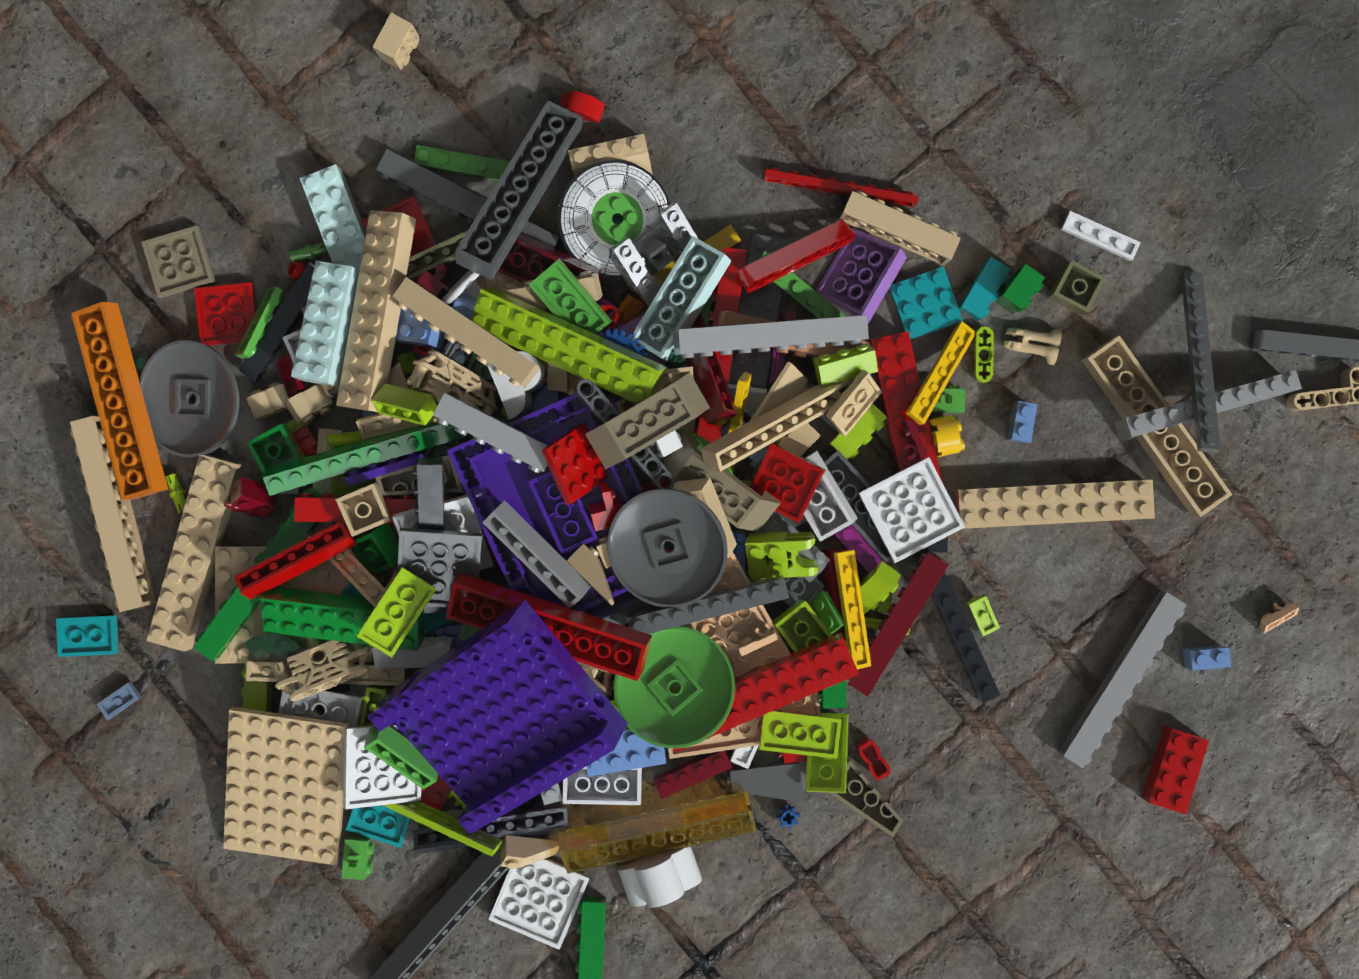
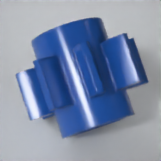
[776,803,800,829]

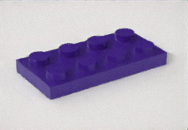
[343,451,424,486]

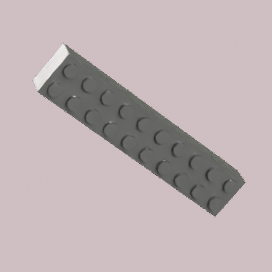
[455,101,583,280]

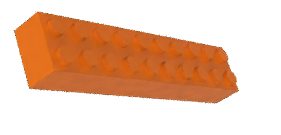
[71,302,168,501]

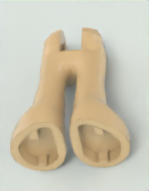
[1004,328,1062,366]

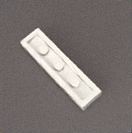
[1060,211,1141,261]

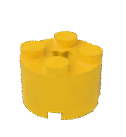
[929,415,965,457]

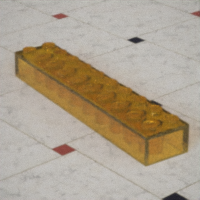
[557,791,757,874]

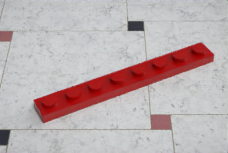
[763,167,919,208]

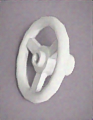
[441,270,482,305]

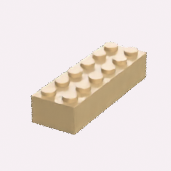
[839,191,961,266]

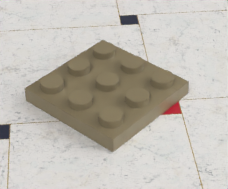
[142,225,216,298]

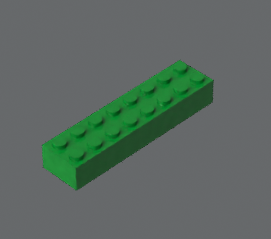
[261,587,424,651]

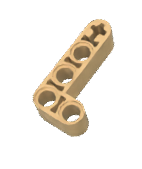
[1286,367,1359,411]

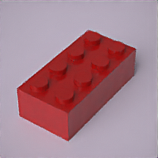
[1141,725,1209,815]

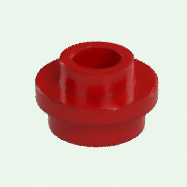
[288,261,305,280]

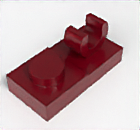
[276,354,309,398]
[902,419,927,459]

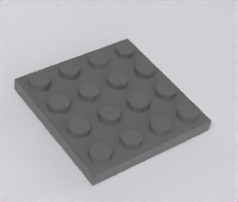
[397,528,482,608]

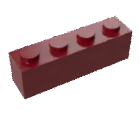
[653,750,732,799]

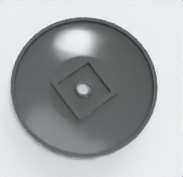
[139,340,240,457]
[608,488,728,608]

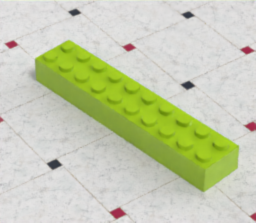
[471,286,666,404]

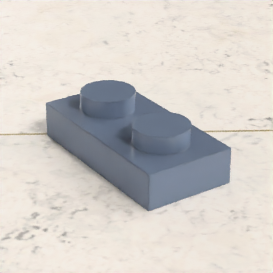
[96,682,142,720]

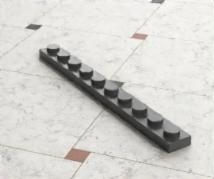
[1181,271,1221,453]

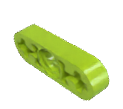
[974,327,994,383]

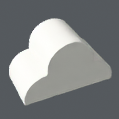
[487,351,547,420]
[617,842,702,908]

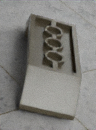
[585,373,710,469]
[662,431,781,532]

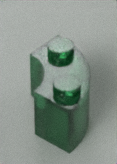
[244,632,305,660]

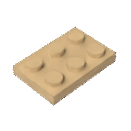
[826,370,882,437]

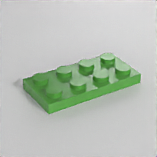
[529,258,611,334]

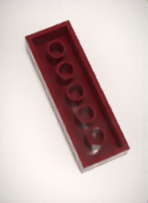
[498,233,601,283]

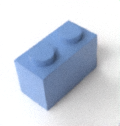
[1007,401,1038,443]
[1182,645,1231,671]

